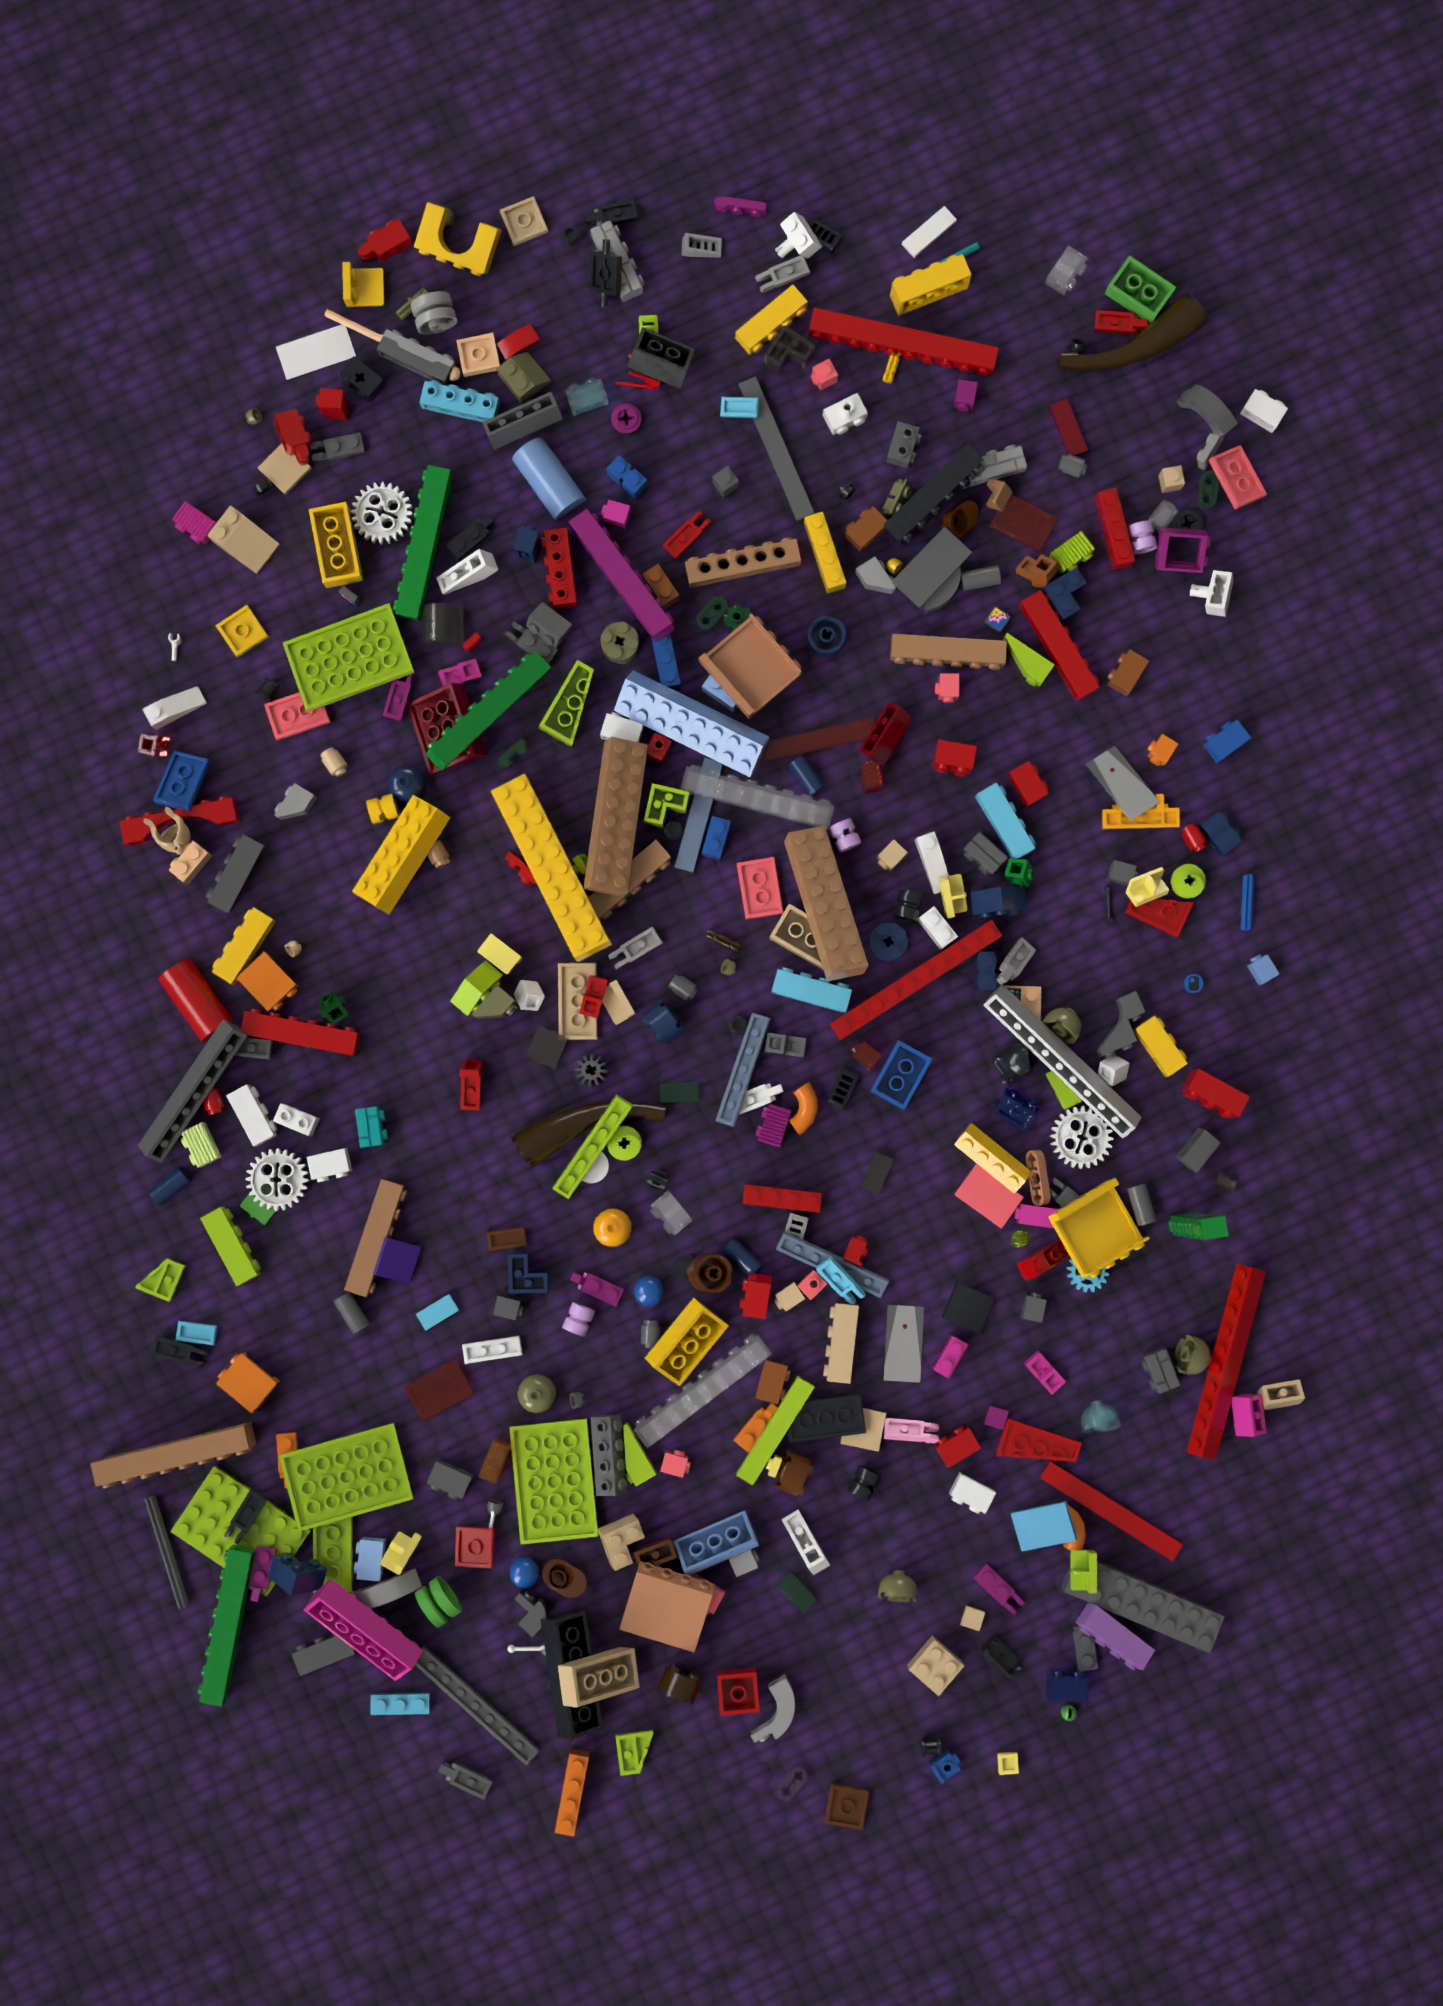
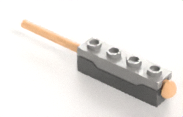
[325,309,460,386]

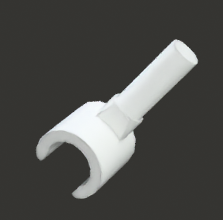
[168,633,182,661]

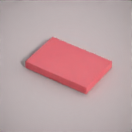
[1208,445,1267,510]
[264,692,331,741]
[737,857,783,920]
[954,1163,1024,1229]

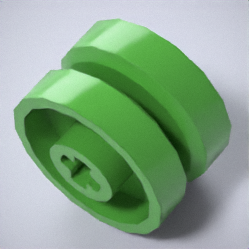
[415,1576,462,1628]

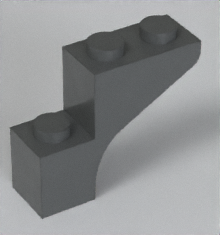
[1097,991,1145,1058]

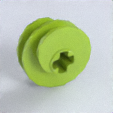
[1171,864,1206,899]
[607,1126,642,1161]

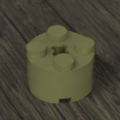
[601,622,640,664]

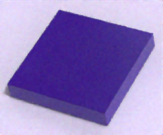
[373,1237,421,1284]

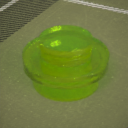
[1010,1231,1029,1248]

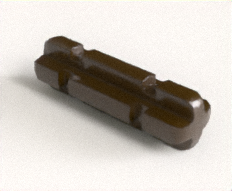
[705,929,742,953]

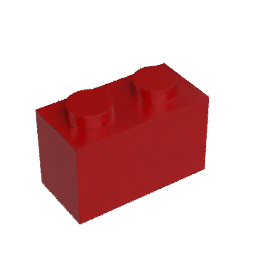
[316,388,349,420]
[1007,761,1049,808]
[740,1273,772,1319]
[934,1425,981,1468]

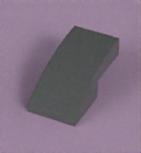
[765,1033,808,1058]

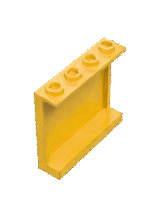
[1048,1178,1150,1278]

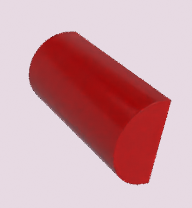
[158,958,234,1043]

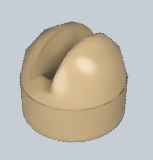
[285,940,302,957]

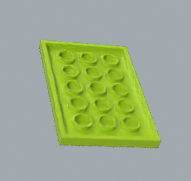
[283,603,415,712]
[509,1418,599,1545]
[279,1423,413,1532]
[170,1465,311,1597]

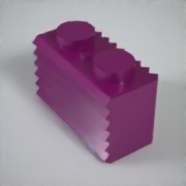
[755,1104,791,1148]

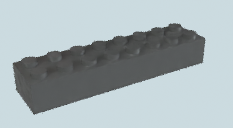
[1061,1561,1224,1653]

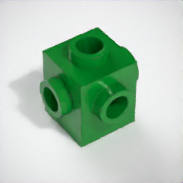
[1005,858,1035,887]

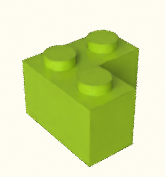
[644,783,690,828]
[450,960,503,1016]

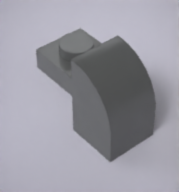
[515,1590,547,1637]

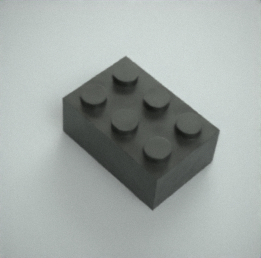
[627,327,695,388]

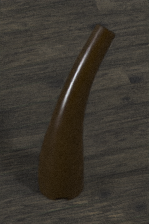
[1059,292,1210,371]
[510,1101,666,1169]

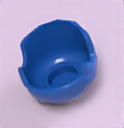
[634,1275,663,1307]
[510,1556,540,1588]

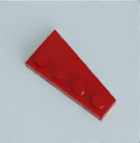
[995,1418,1082,1462]

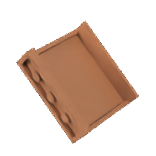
[699,613,802,719]
[619,1561,715,1652]

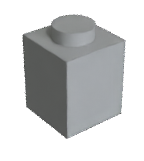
[729,1550,760,1577]

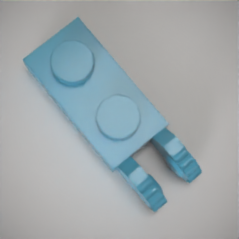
[816,1256,866,1305]

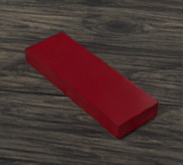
[1049,399,1088,456]

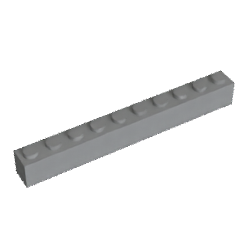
[984,984,1141,1138]

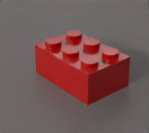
[1181,1069,1250,1119]

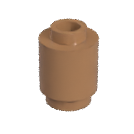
[427,840,450,869]

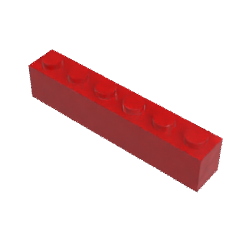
[1019,590,1100,702]
[241,1009,360,1056]

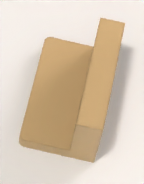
[603,980,636,1025]

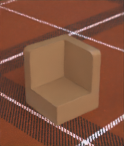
[986,478,1012,511]

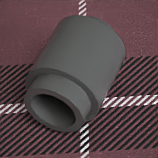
[1058,454,1088,478]
[668,974,698,1001]
[641,1320,661,1348]

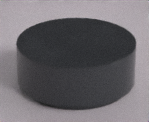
[253,479,273,496]

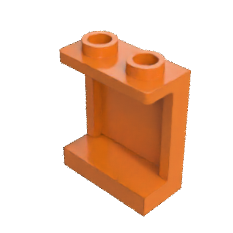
[237,952,299,1012]
[216,1352,280,1413]

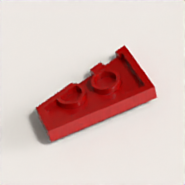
[1125,899,1193,938]

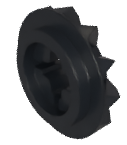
[1173,509,1203,540]

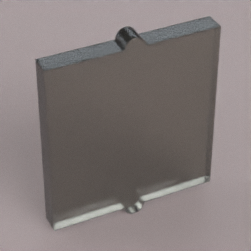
[527,1025,568,1069]

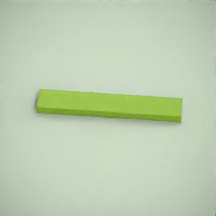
[553,1094,633,1199]
[736,1376,815,1485]

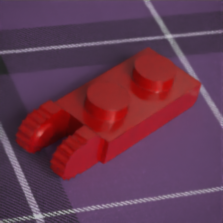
[662,510,712,560]

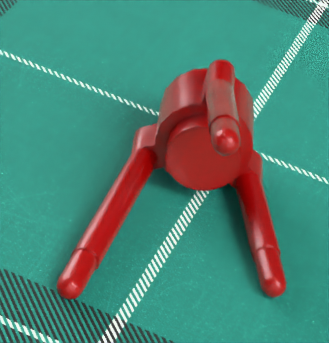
[615,354,661,390]

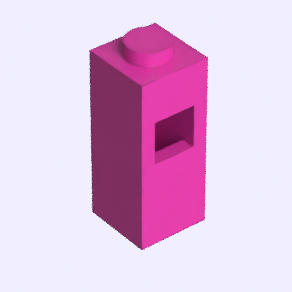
[1014,1204,1059,1228]

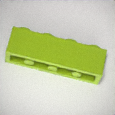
[200,1207,261,1286]

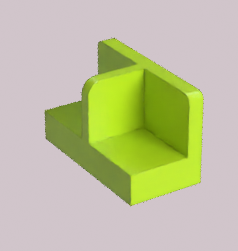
[1070,1550,1097,1594]

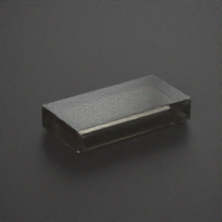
[861,1152,894,1195]

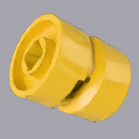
[366,794,399,824]

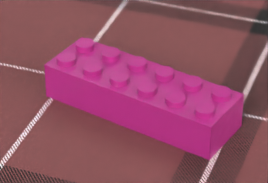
[304,1579,423,1681]

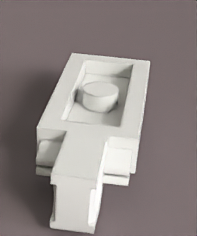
[739,1083,783,1115]

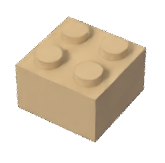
[907,1635,964,1696]

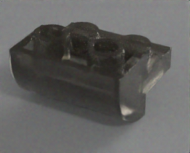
[422,603,464,645]

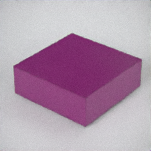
[984,1405,1009,1430]

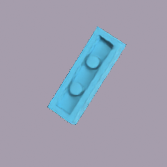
[371,1692,430,1715]

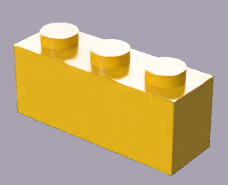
[1133,1016,1188,1077]

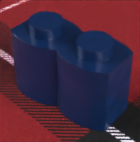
[1199,811,1242,856]
[975,951,997,992]

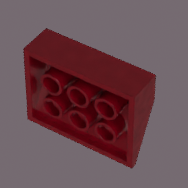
[407,683,487,775]

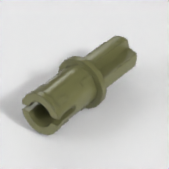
[396,288,428,320]

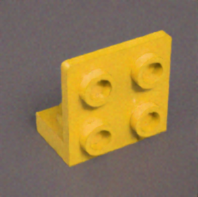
[342,262,384,307]

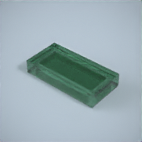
[660,1082,699,1103]
[776,1571,817,1614]

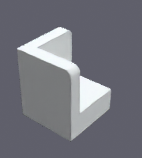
[514,980,545,1011]
[1098,1055,1129,1086]

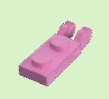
[884,1418,939,1443]

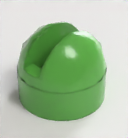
[1061,1704,1077,1721]

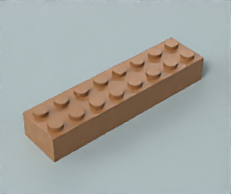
[584,736,648,897]
[784,825,869,982]
[90,1422,257,1488]

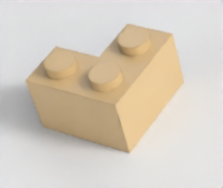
[597,1514,645,1571]

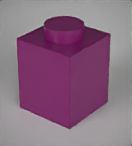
[954,379,977,411]

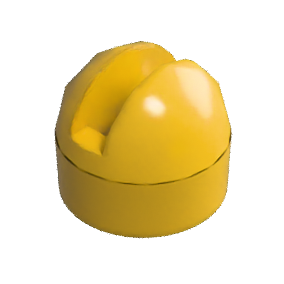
[886,558,903,575]

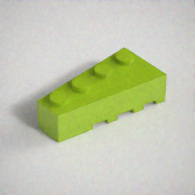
[539,660,594,747]

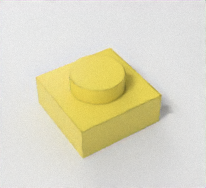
[766,1455,782,1478]
[997,1752,1019,1775]

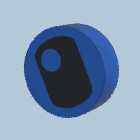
[1183,974,1204,993]

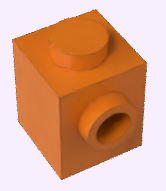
[1147,734,1178,766]

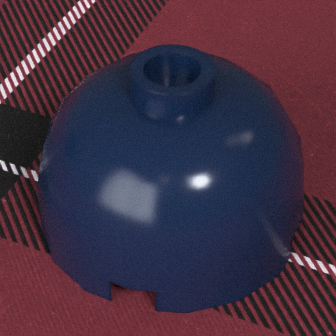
[387,766,426,804]

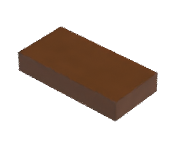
[486,1227,528,1251]

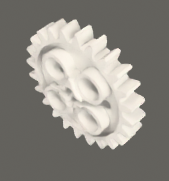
[351,482,413,545]
[1050,1106,1113,1169]
[245,1148,309,1211]

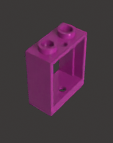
[1155,527,1210,573]

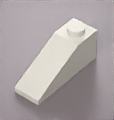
[437,549,498,595]
[142,686,207,730]
[915,832,949,894]
[782,1510,830,1575]

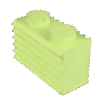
[181,1122,222,1167]

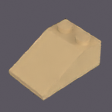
[207,505,280,574]

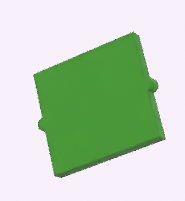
[240,1184,280,1225]

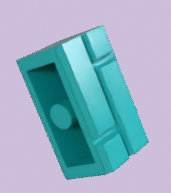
[355,1106,388,1148]

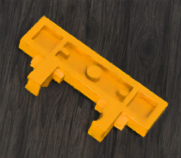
[1102,794,1180,829]

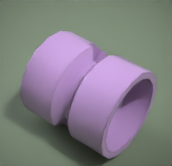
[1127,520,1157,554]
[828,818,862,853]
[562,1302,595,1337]

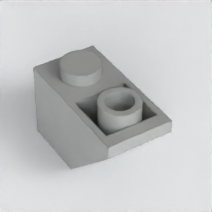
[855,557,896,594]
[274,783,317,820]

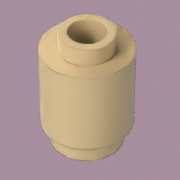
[320,747,348,777]

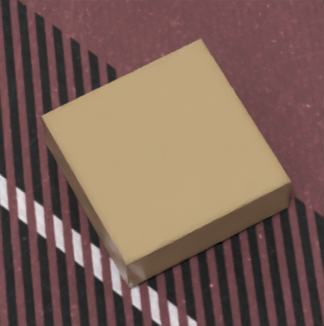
[960,1605,985,1631]

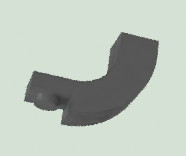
[1176,384,1238,436]
[923,567,961,615]

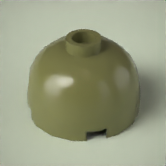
[1043,1008,1081,1044]
[1174,1335,1211,1375]
[517,1374,556,1413]
[878,1570,917,1602]

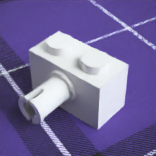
[775,212,822,258]
[823,393,867,435]
[1190,570,1233,617]

